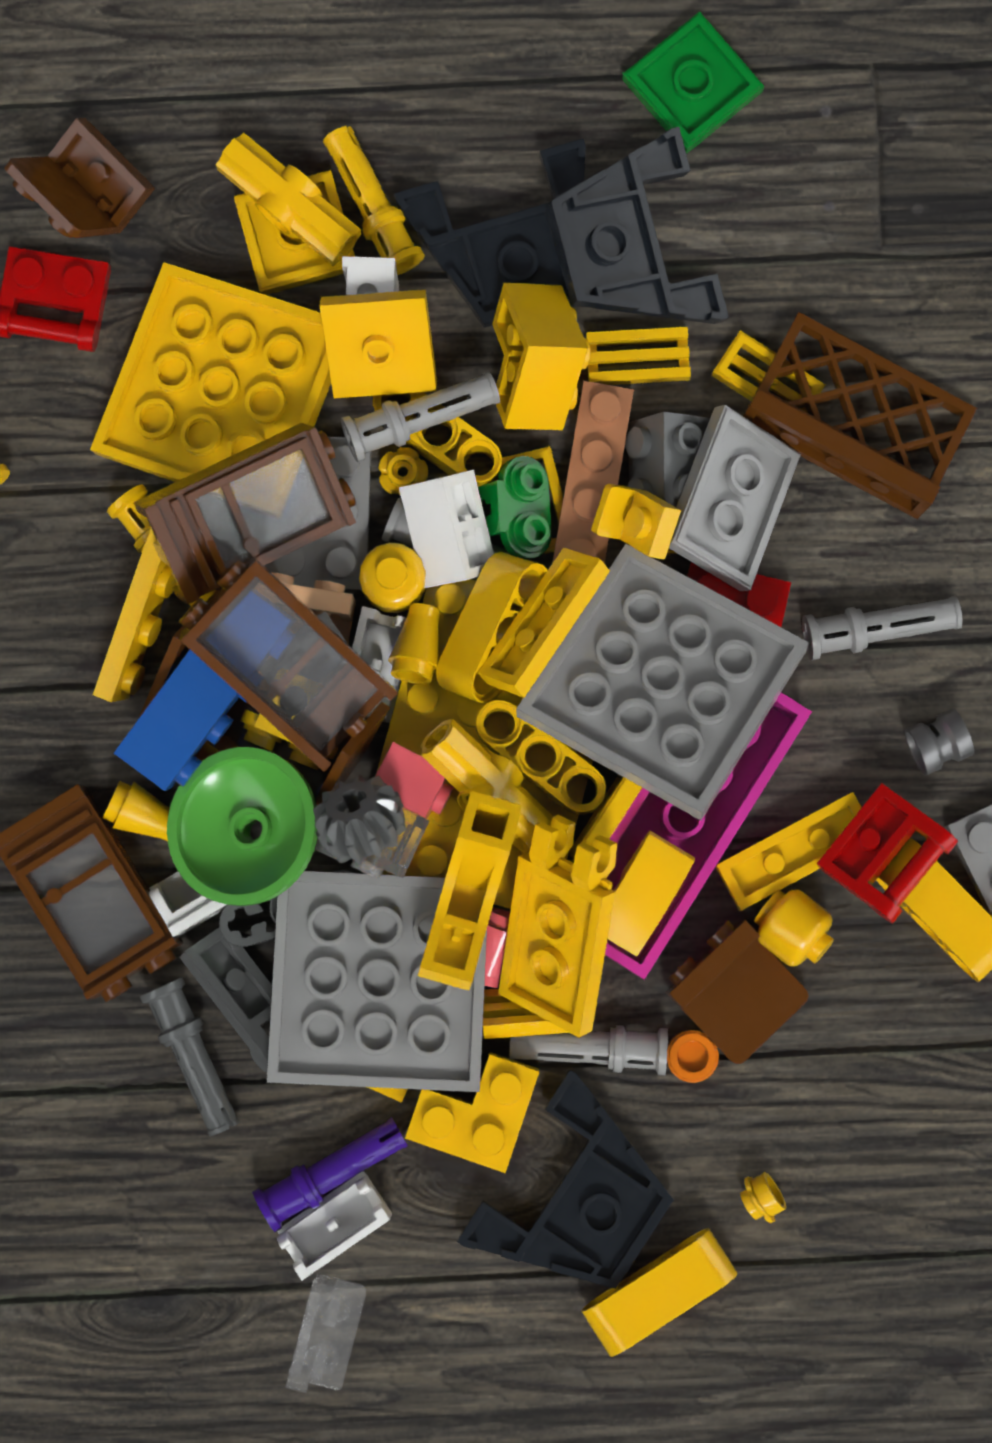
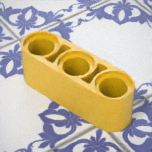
[373,392,502,487]
[436,552,548,704]
[476,700,606,815]
[876,838,992,982]
[581,1228,738,1357]

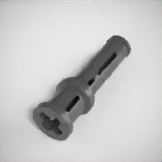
[139,977,240,1137]

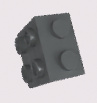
[626,412,710,507]

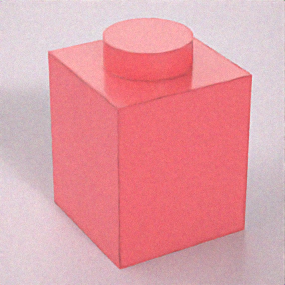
[375,742,454,821]

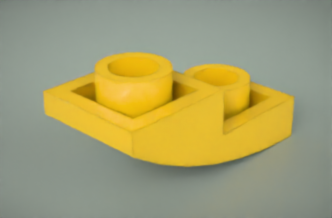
[608,830,695,956]

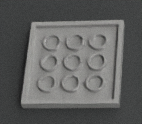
[516,544,809,820]
[267,871,487,1092]

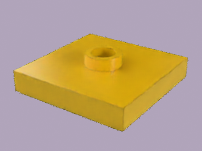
[320,289,437,399]

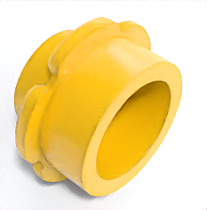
[378,447,428,496]
[740,1172,786,1223]

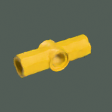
[216,133,361,266]
[420,718,553,854]

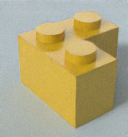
[492,283,590,430]
[405,1052,540,1173]

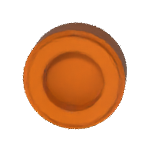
[667,1030,719,1083]

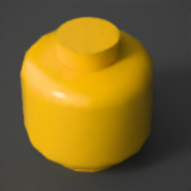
[359,543,426,613]
[754,889,834,966]

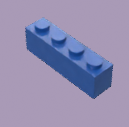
[114,588,296,791]

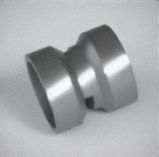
[905,708,975,776]

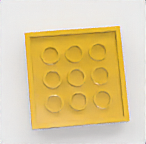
[90,262,331,517]

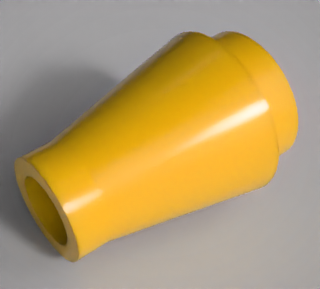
[388,603,440,684]
[103,781,170,842]

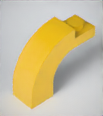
[418,790,523,991]

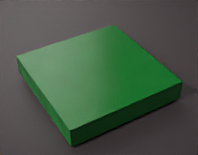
[622,11,764,154]

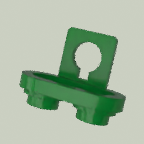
[478,456,551,560]

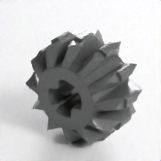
[313,774,407,866]

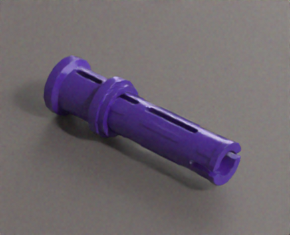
[252,1117,408,1232]

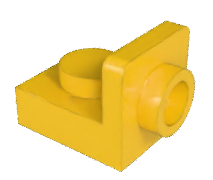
[591,484,681,560]

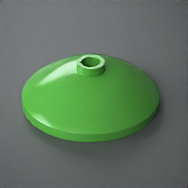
[167,747,317,906]

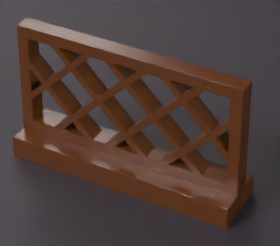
[743,312,977,519]

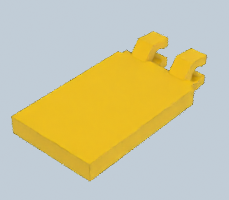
[498,815,617,1038]

